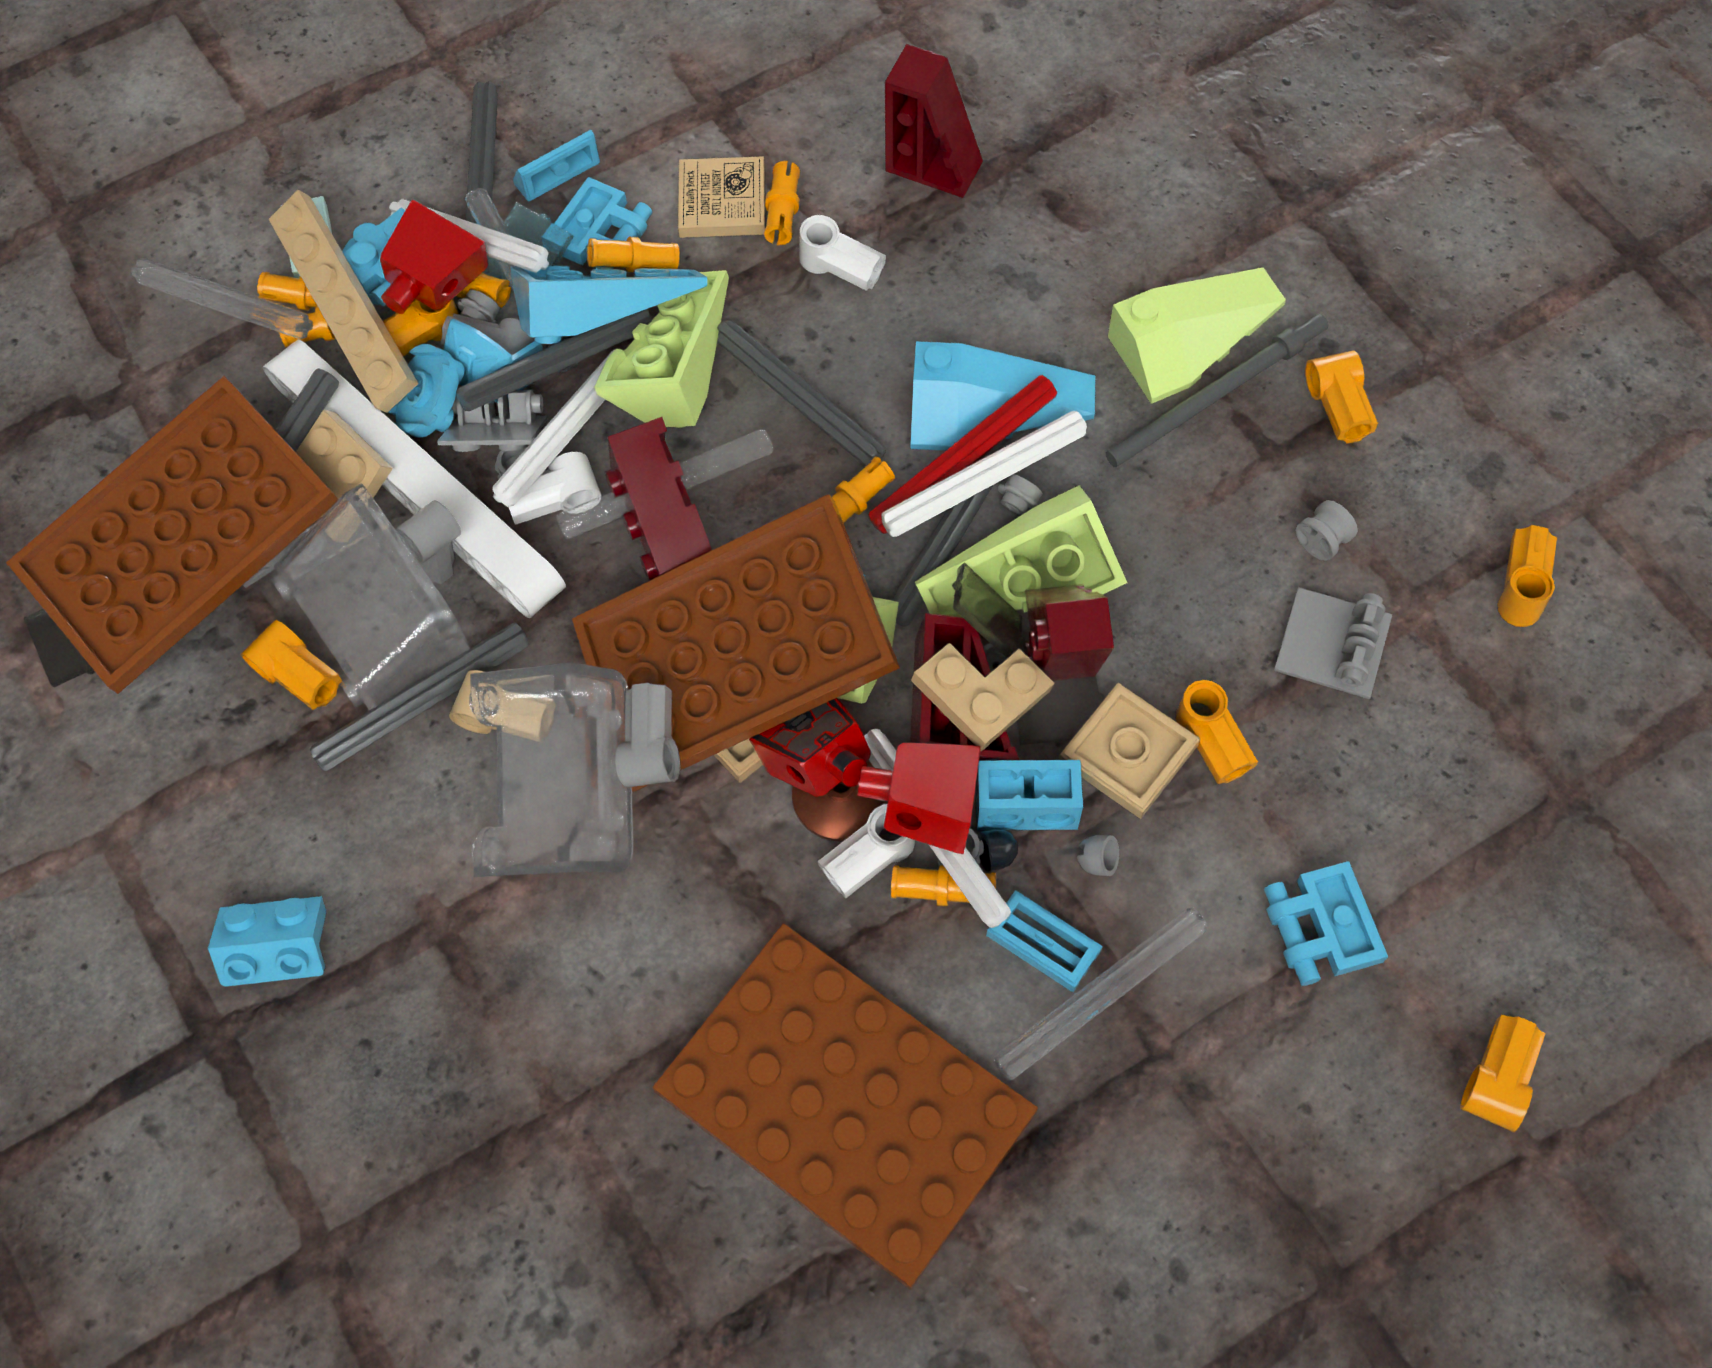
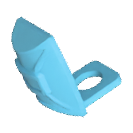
[444,319,543,404]

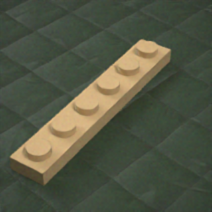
[269,190,419,413]

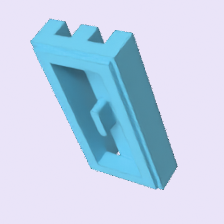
[986,890,1103,992]

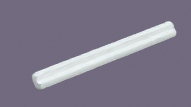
[389,199,549,273]
[492,349,616,507]
[881,411,1087,537]
[864,729,1011,928]

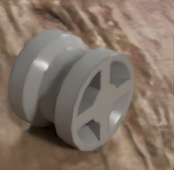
[1296,500,1358,561]

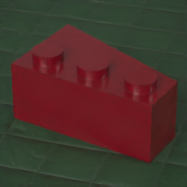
[885,44,983,198]
[604,417,712,581]
[1024,584,1114,682]
[910,613,1019,761]

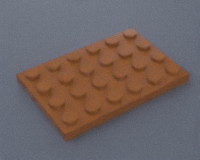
[6,376,339,694]
[572,494,900,792]
[652,923,1038,1290]

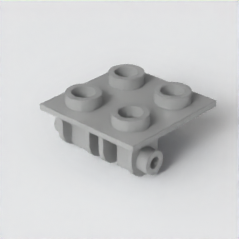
[437,390,547,452]
[1274,587,1392,699]

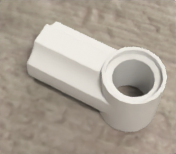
[799,215,886,291]
[509,452,601,525]
[818,804,915,898]

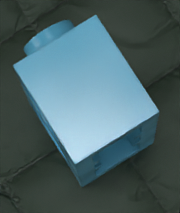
[976,760,1083,830]

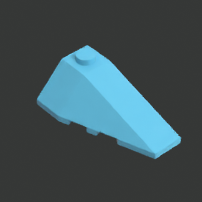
[511,266,707,344]
[911,341,1096,451]

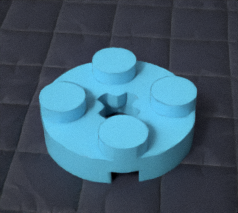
[388,344,464,438]

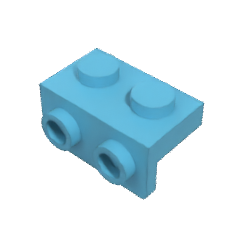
[208,896,326,987]

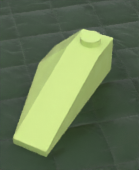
[1108,267,1286,404]
[594,270,729,428]
[915,485,1127,620]

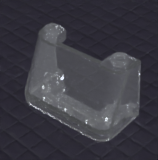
[271,483,470,711]
[469,662,633,877]

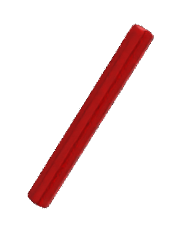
[868,375,1057,534]

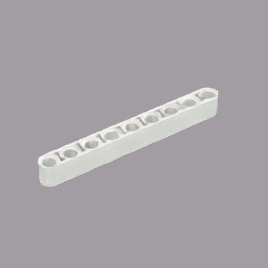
[262,339,566,618]

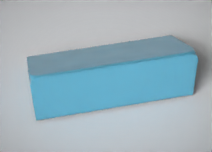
[513,130,600,202]

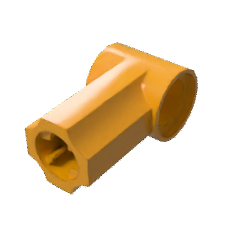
[383,299,459,356]
[1305,351,1378,444]
[1497,525,1557,627]
[240,620,342,710]
[1176,680,1258,784]
[1460,1014,1546,1132]

